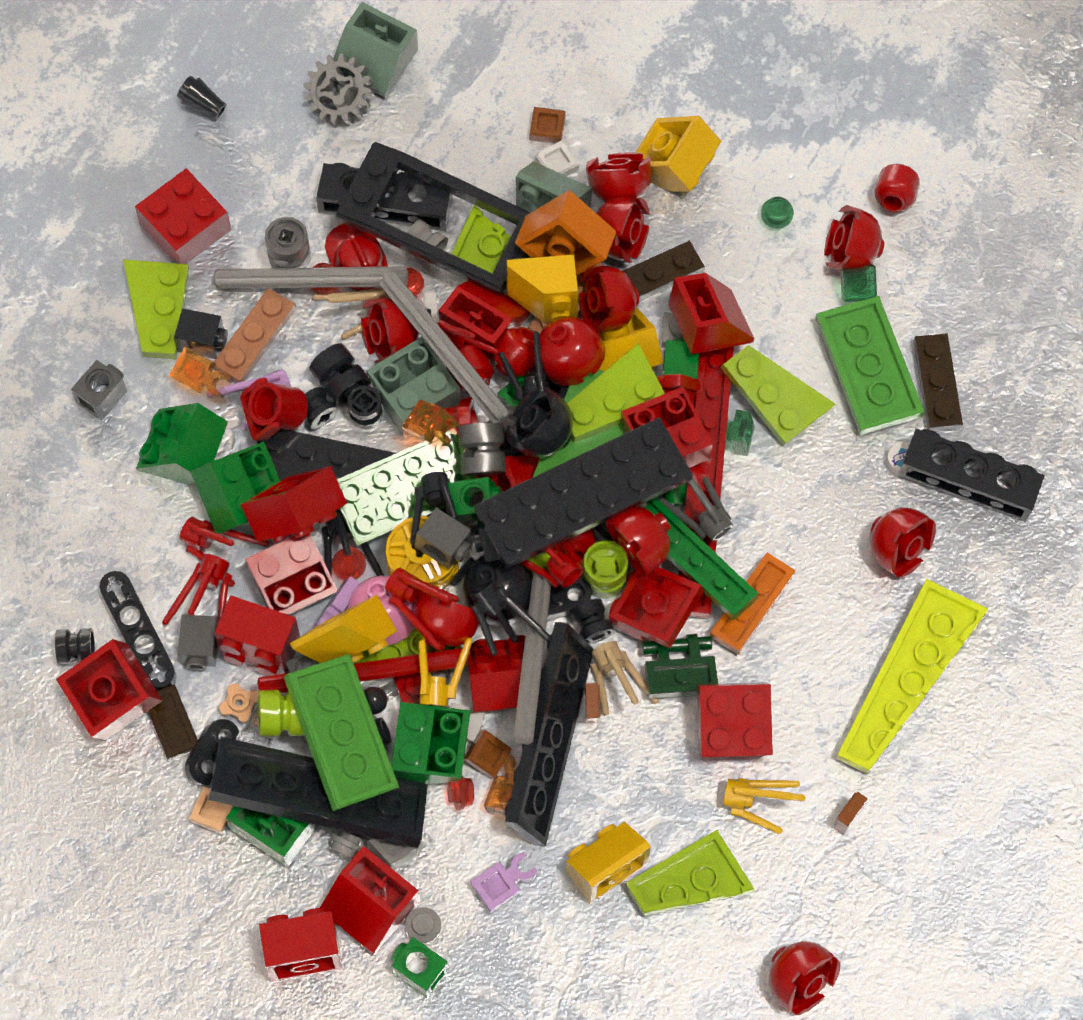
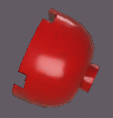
[586,152,652,202]
[596,196,650,263]
[824,205,885,273]
[579,266,640,333]
[361,297,419,364]
[540,316,606,386]
[605,506,671,576]
[870,507,936,578]
[412,591,480,651]
[769,941,840,1015]

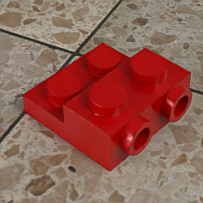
[608,567,704,648]

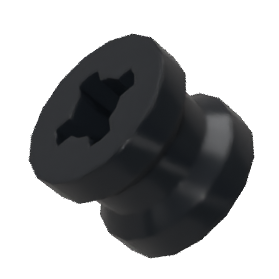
[305,387,339,429]

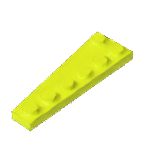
[836,579,988,774]

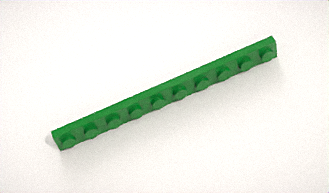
[497,376,758,621]

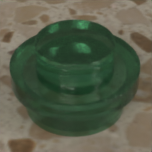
[761,196,794,229]

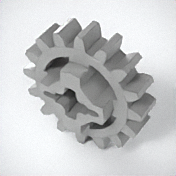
[303,54,375,126]

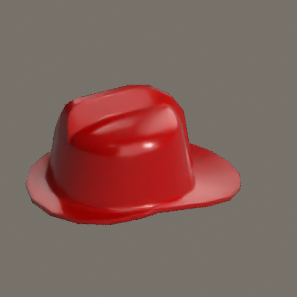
[325,224,388,291]

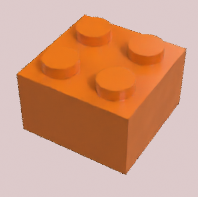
[515,190,616,276]

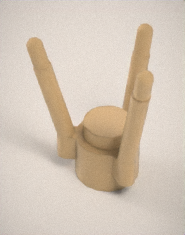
[313,287,389,340]
[590,641,659,716]

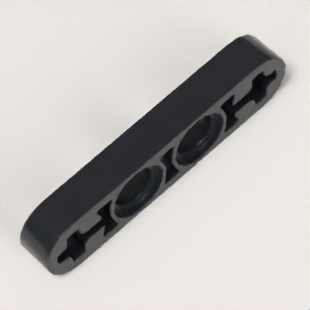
[99,571,177,691]

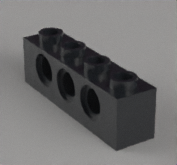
[316,163,453,232]
[898,428,1045,522]

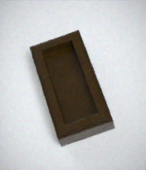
[148,684,198,762]

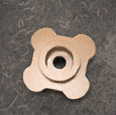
[219,683,258,723]

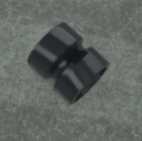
[309,343,371,407]

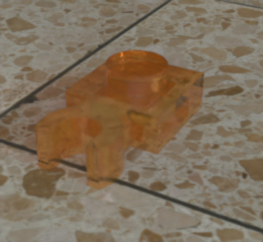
[169,347,233,398]
[402,399,461,444]
[484,755,516,815]

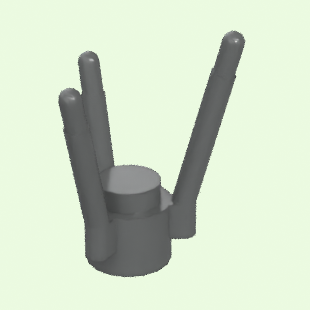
[659,477,734,542]

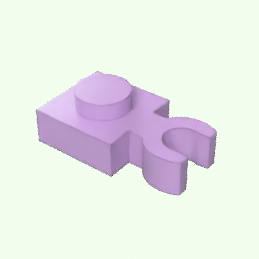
[312,576,360,628]
[470,852,537,913]

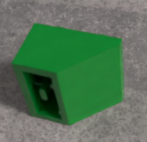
[136,403,228,484]
[190,442,280,534]
[391,702,471,785]
[226,806,318,868]

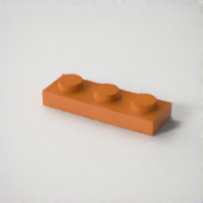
[710,552,796,655]

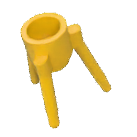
[419,635,472,707]
[723,778,806,834]

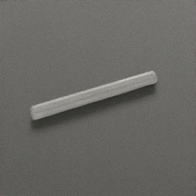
[214,266,409,289]
[380,272,510,423]
[513,569,551,745]

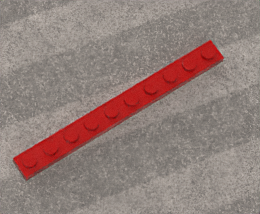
[679,302,738,618]

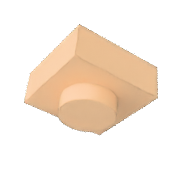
[189,786,234,835]

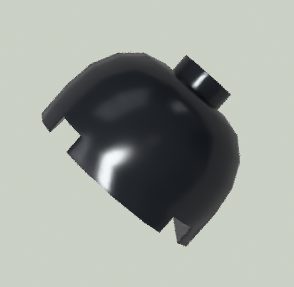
[506,387,573,458]
[462,557,532,625]

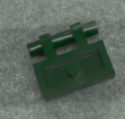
[642,634,718,699]

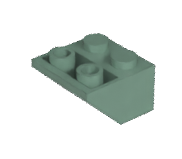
[334,2,418,98]
[516,161,592,213]
[366,337,460,437]

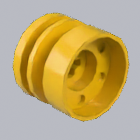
[385,516,459,593]

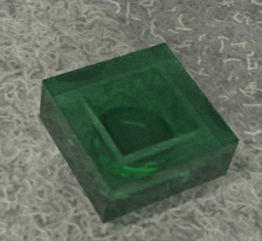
[840,264,877,303]
[726,410,755,456]

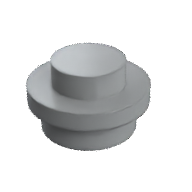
[330,831,362,859]
[405,907,441,944]

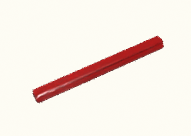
[257,648,467,693]

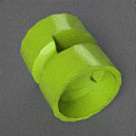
[583,541,628,599]
[258,690,305,737]

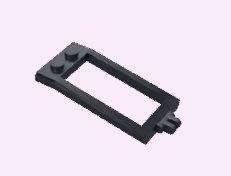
[335,142,531,296]

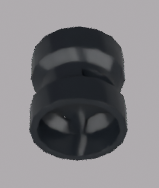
[347,385,383,429]
[570,598,614,645]
[55,628,95,664]

